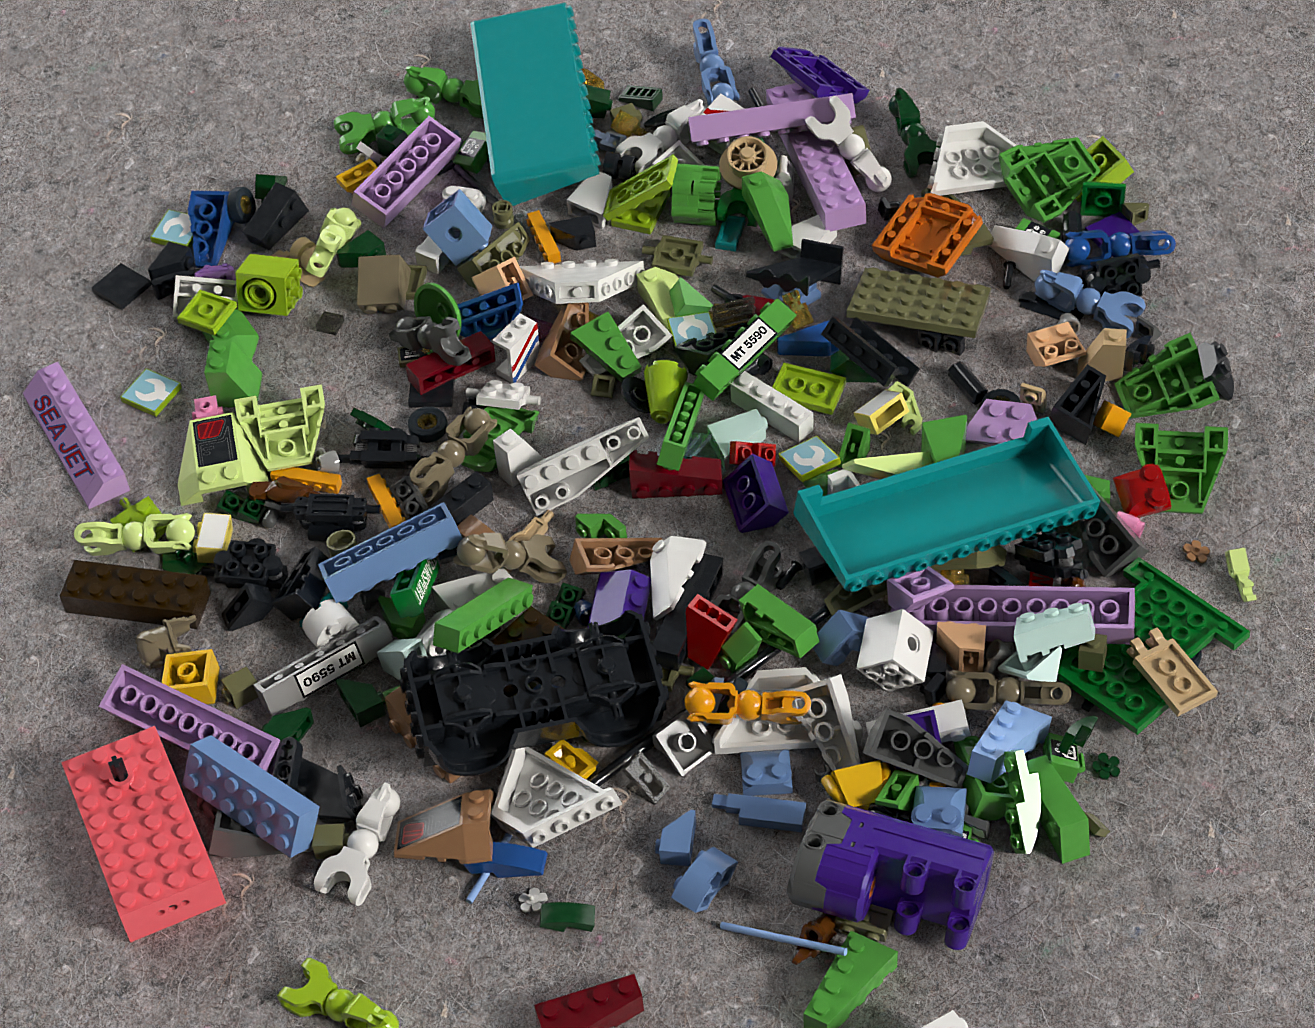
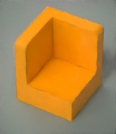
[1093,400,1131,437]

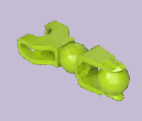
[277,957,399,1028]

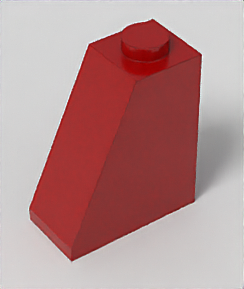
[686,594,738,670]

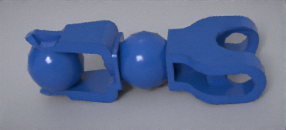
[1065,230,1176,267]

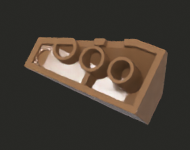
[534,303,589,381]
[569,538,662,575]

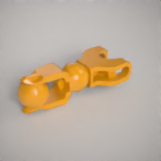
[684,681,811,725]

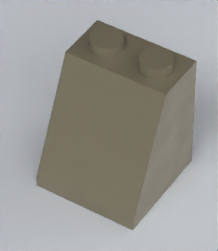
[357,254,411,314]

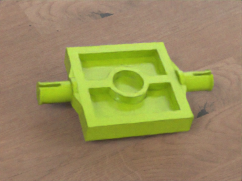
[110,496,167,553]

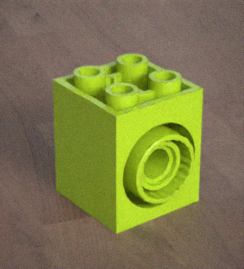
[235,254,303,316]

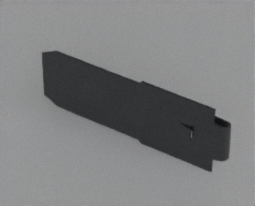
[1018,291,1084,322]

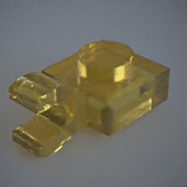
[610,109,649,137]

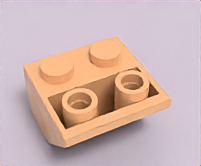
[471,257,533,301]
[1026,322,1086,367]
[936,621,986,672]

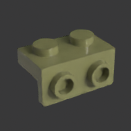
[835,904,894,942]

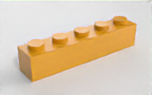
[526,210,561,264]
[270,467,342,494]
[366,474,406,529]

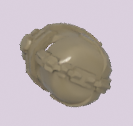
[135,615,197,669]

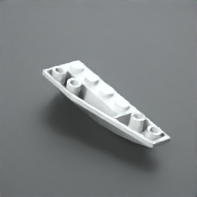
[517,417,649,516]

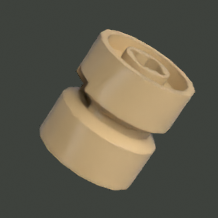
[289,237,322,270]

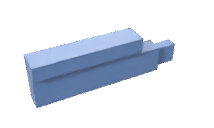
[712,793,806,832]

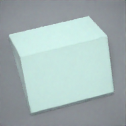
[998,646,1062,682]

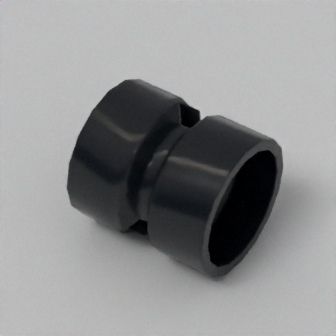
[602,151,638,181]

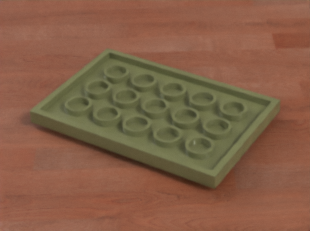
[846,267,991,338]

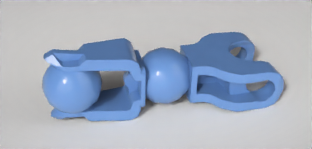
[693,19,740,105]
[1035,270,1146,339]

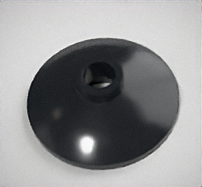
[643,108,678,128]
[620,377,650,413]

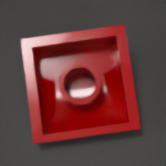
[1113,464,1172,518]

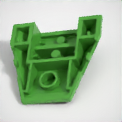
[998,137,1101,223]
[1114,332,1220,419]
[1135,423,1228,514]

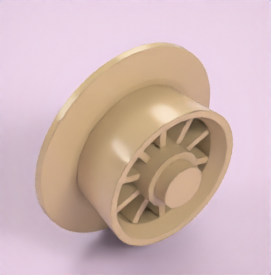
[719,136,777,190]

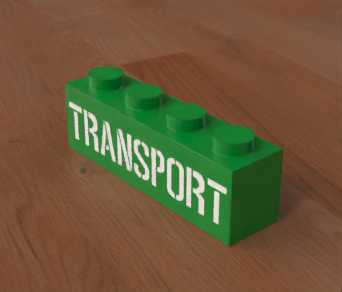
[390,557,440,618]

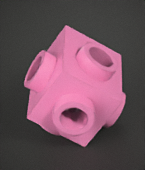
[192,395,224,420]

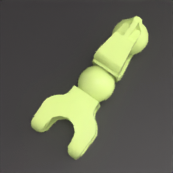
[306,207,362,277]
[74,513,195,556]

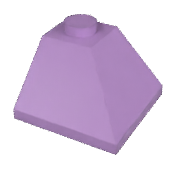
[887,566,954,613]

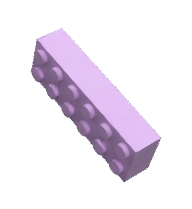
[351,116,461,229]

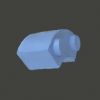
[671,847,738,913]

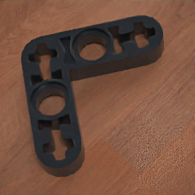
[273,737,303,791]

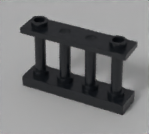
[821,316,920,387]

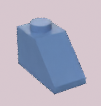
[655,810,696,866]

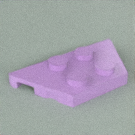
[966,399,1037,445]

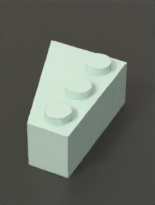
[1013,603,1095,663]

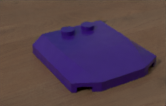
[770,46,870,104]

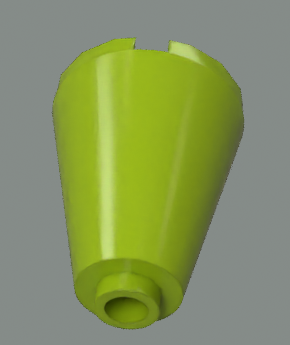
[644,360,688,424]

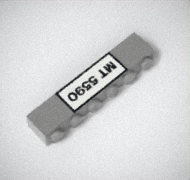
[253,616,393,716]

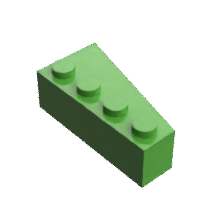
[1026,755,1090,864]
[803,931,898,1028]

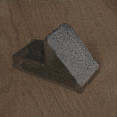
[621,751,670,805]

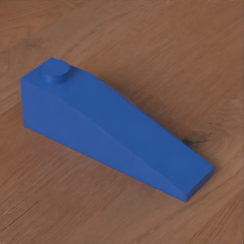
[188,190,235,268]

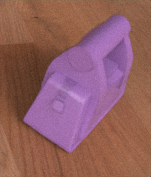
[194,263,236,280]

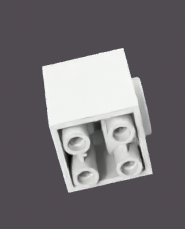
[856,609,934,691]

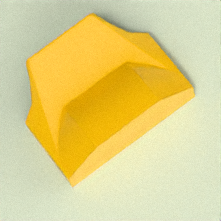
[335,159,378,194]
[545,740,599,779]

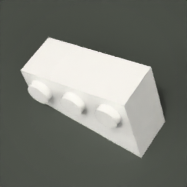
[172,275,238,320]
[432,567,513,611]

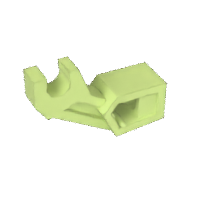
[888,381,923,435]
[1225,548,1257,602]

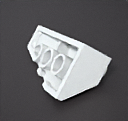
[579,304,673,376]

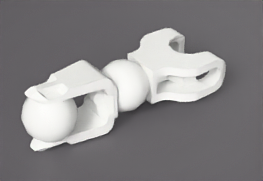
[805,95,892,192]
[615,99,706,174]
[314,783,400,906]

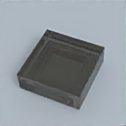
[316,311,344,335]

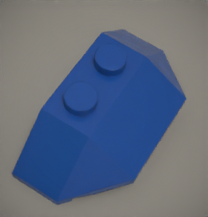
[457,283,523,340]

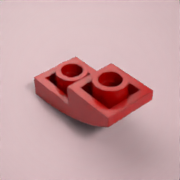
[729,441,776,467]

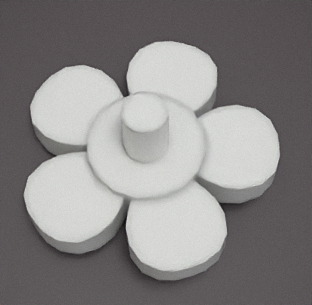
[519,888,548,913]

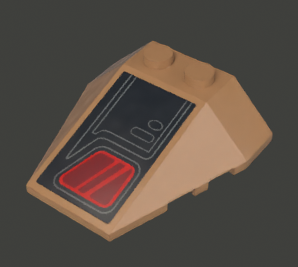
[394,789,497,864]

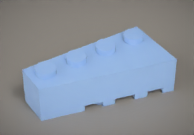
[967,700,1052,783]

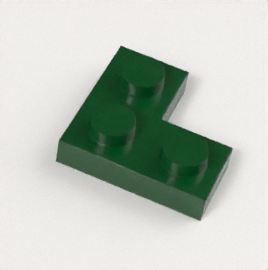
[350,407,392,431]

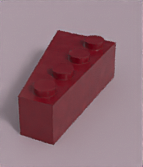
[534,973,644,1028]

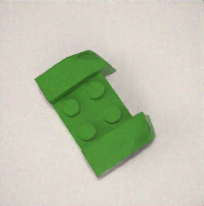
[461,406,539,472]

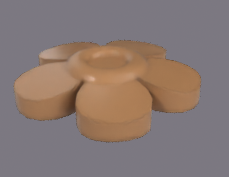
[1183,540,1210,563]

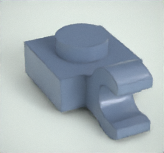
[593,129,627,152]

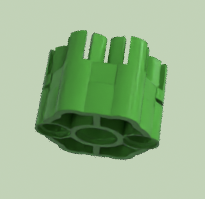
[671,163,722,226]

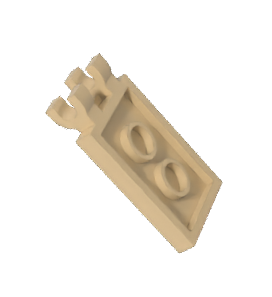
[1126,628,1218,717]

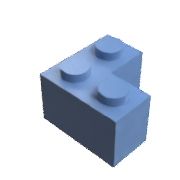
[813,610,869,666]

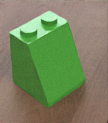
[204,340,263,407]
[921,415,967,464]

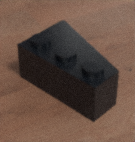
[243,182,309,250]
[1049,364,1106,445]
[271,546,330,621]

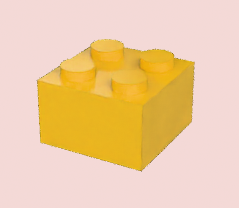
[162,649,220,704]

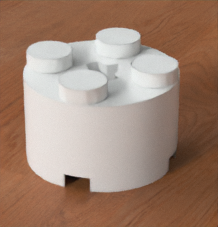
[302,599,359,649]

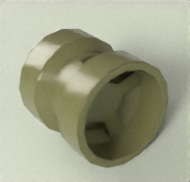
[492,200,514,229]

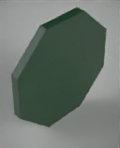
[162,540,208,575]

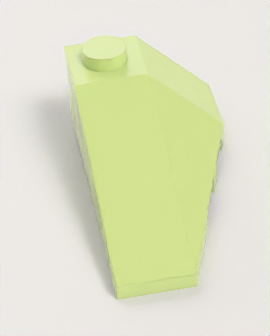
[636,267,679,342]
[842,451,932,479]

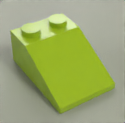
[1076,136,1134,202]

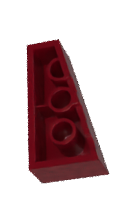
[629,450,723,499]

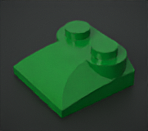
[1080,181,1126,217]

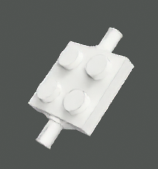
[466,380,541,410]

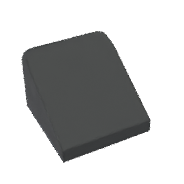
[1135,315,1162,343]

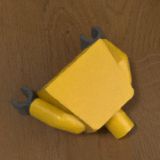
[814,758,892,811]

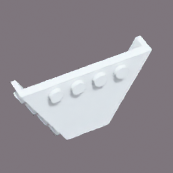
[927,121,1016,196]
[520,259,645,304]
[712,667,863,755]
[491,747,622,848]

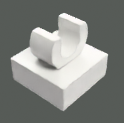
[356,141,384,164]

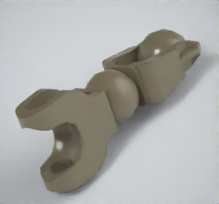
[410,406,497,507]
[453,533,567,583]
[945,670,1072,710]

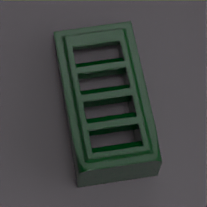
[618,85,663,112]

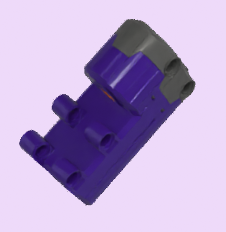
[787,799,994,950]

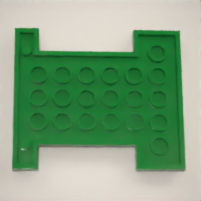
[1057,557,1250,735]

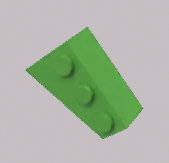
[570,311,642,383]
[739,584,820,658]

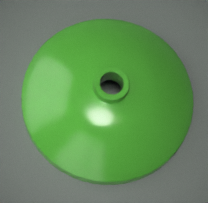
[414,283,462,337]

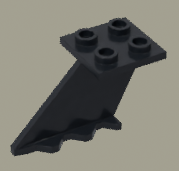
[746,239,844,296]
[287,758,364,824]

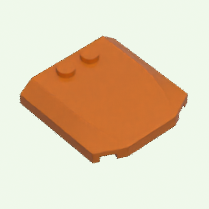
[872,193,983,278]

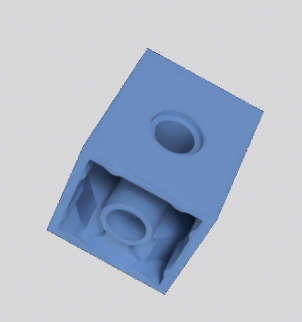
[423,189,492,266]

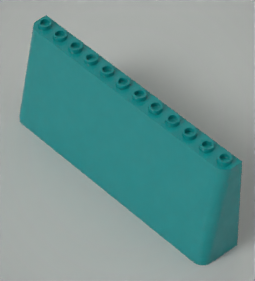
[470,3,601,206]
[793,417,1100,592]

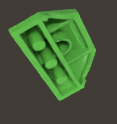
[201,309,259,361]

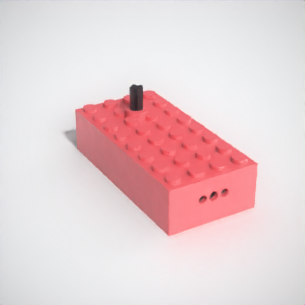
[61,726,226,943]

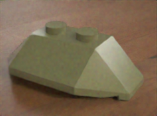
[929,545,1007,570]

